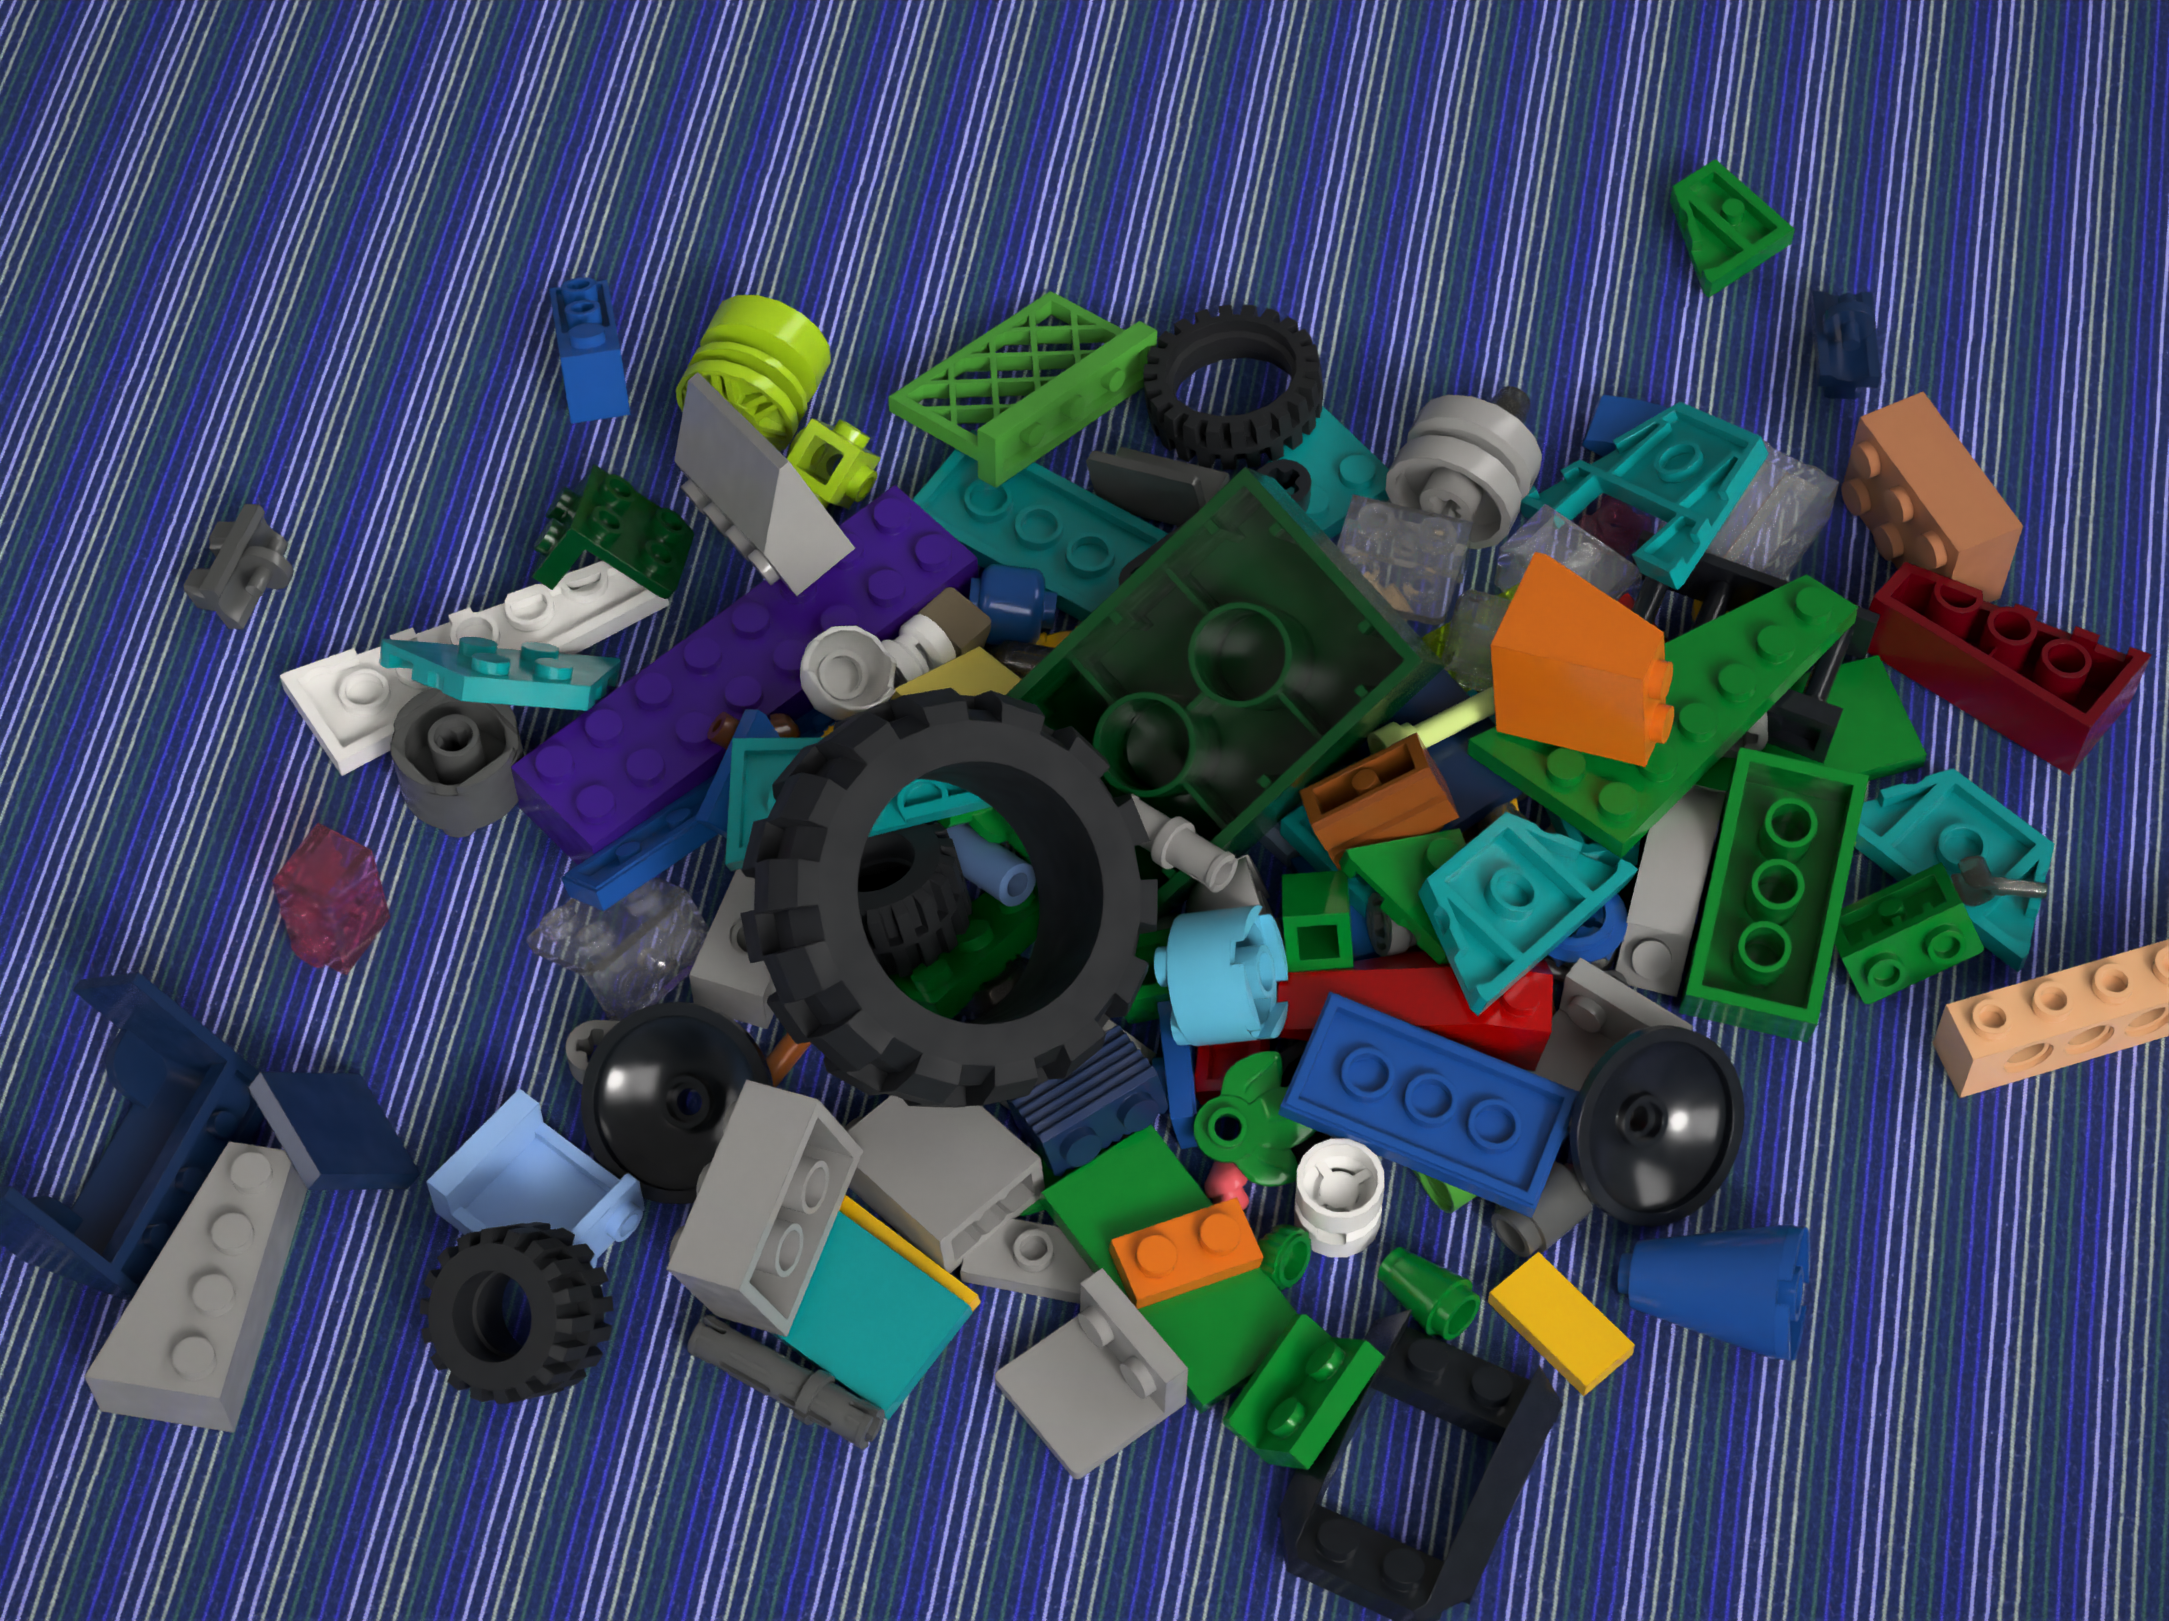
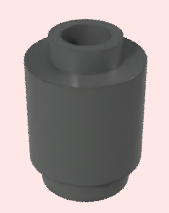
[1491,1161,1592,1258]

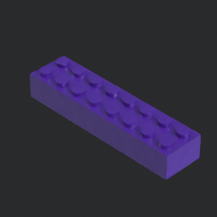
[511,485,978,865]

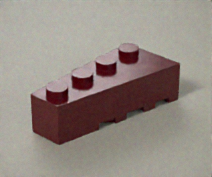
[1868,562,2152,776]

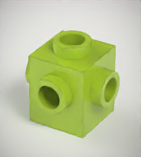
[786,418,881,509]

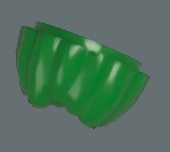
[1257,1224,1311,1290]

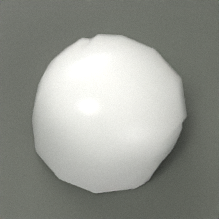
[800,625,897,720]

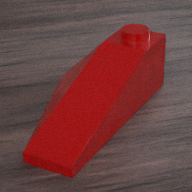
[1276,950,1553,1071]

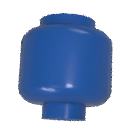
[969,564,1057,648]

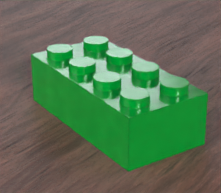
[1678,747,1869,1043]

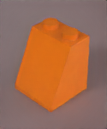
[1490,552,1674,767]

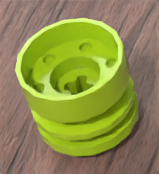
[676,295,831,452]

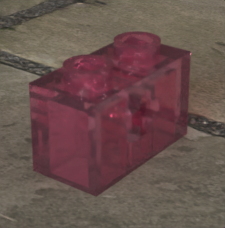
[272,823,391,975]

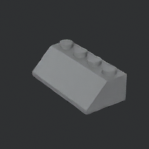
[674,373,855,596]

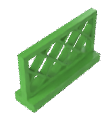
[889,291,1157,488]

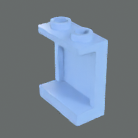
[426,1088,645,1268]

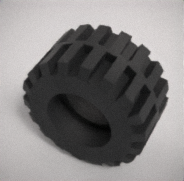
[858,822,972,978]
[420,1222,614,1404]

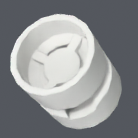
[1294,1138,1384,1257]

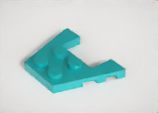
[1520,402,1769,590]

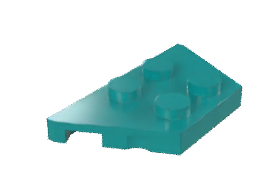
[379,637,621,711]
[1854,768,2055,972]
[1418,812,1638,1016]

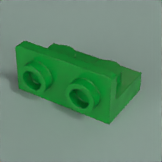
[1835,862,1984,1004]
[1223,1314,1385,1470]

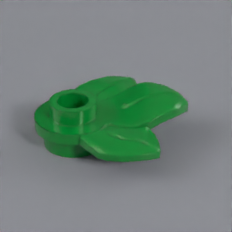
[1193,1051,1317,1187]

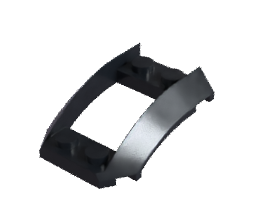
[1277,1309,1563,1621]

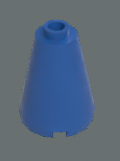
[1618,1224,1810,1361]

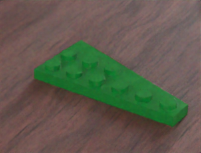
[1467,574,1858,858]

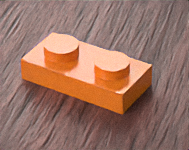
[1109,1197,1263,1309]

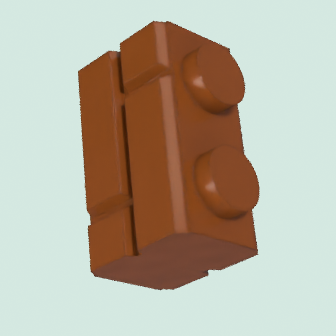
[1299,732,1459,870]

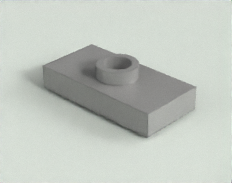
[960,1218,1094,1304]

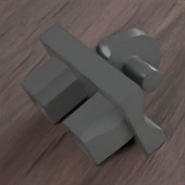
[183,504,294,629]

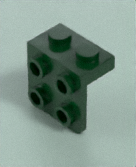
[532,464,694,599]

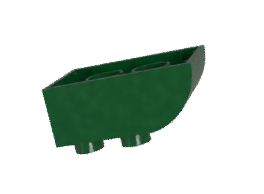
[1006,467,1446,920]

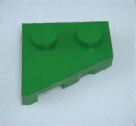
[1670,159,1795,298]
[1339,828,1466,965]

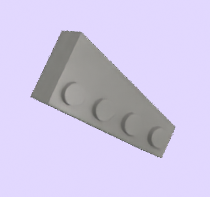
[84,1142,307,1433]

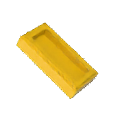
[1488,1252,1635,1396]

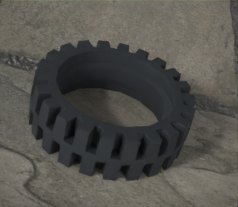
[1143,304,1323,470]

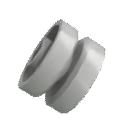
[1385,394,1542,549]

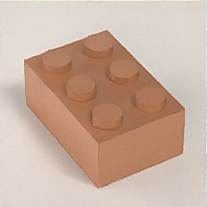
[1841,392,2023,603]

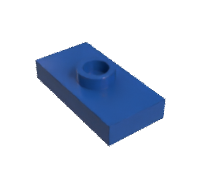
[1152,1000,1202,1149]

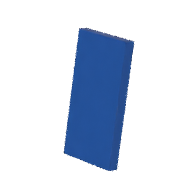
[1278,992,1579,1218]

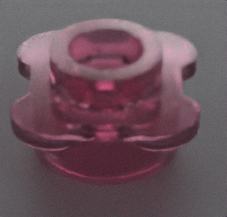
[1578,496,1652,559]

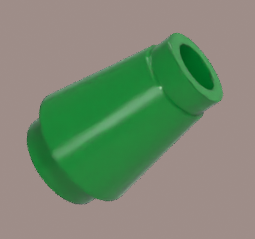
[1377,1247,1481,1340]

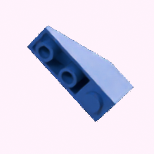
[549,277,631,424]

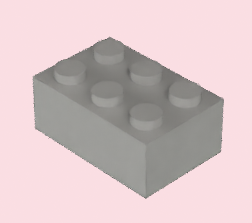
[666,1080,863,1337]

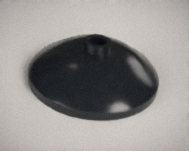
[581,1002,774,1204]
[1570,1025,1744,1227]

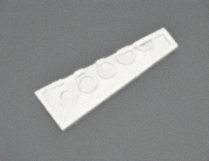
[280,561,669,776]

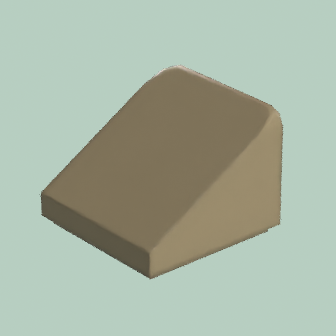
[917,587,991,658]

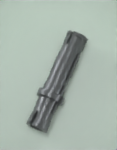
[687,1314,885,1450]

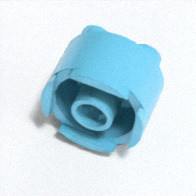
[1154,905,1289,1046]

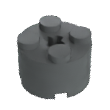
[390,687,524,838]

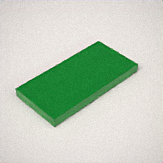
[1695,655,1927,820]
[1039,1125,1297,1414]

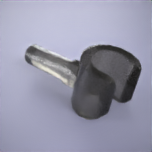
[1951,856,2048,907]

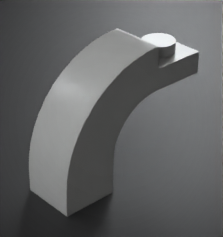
[1615,785,1726,997]

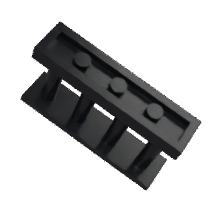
[1629,530,1880,764]

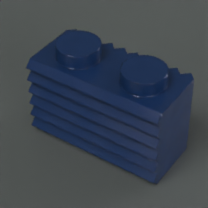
[1007,1025,1169,1176]

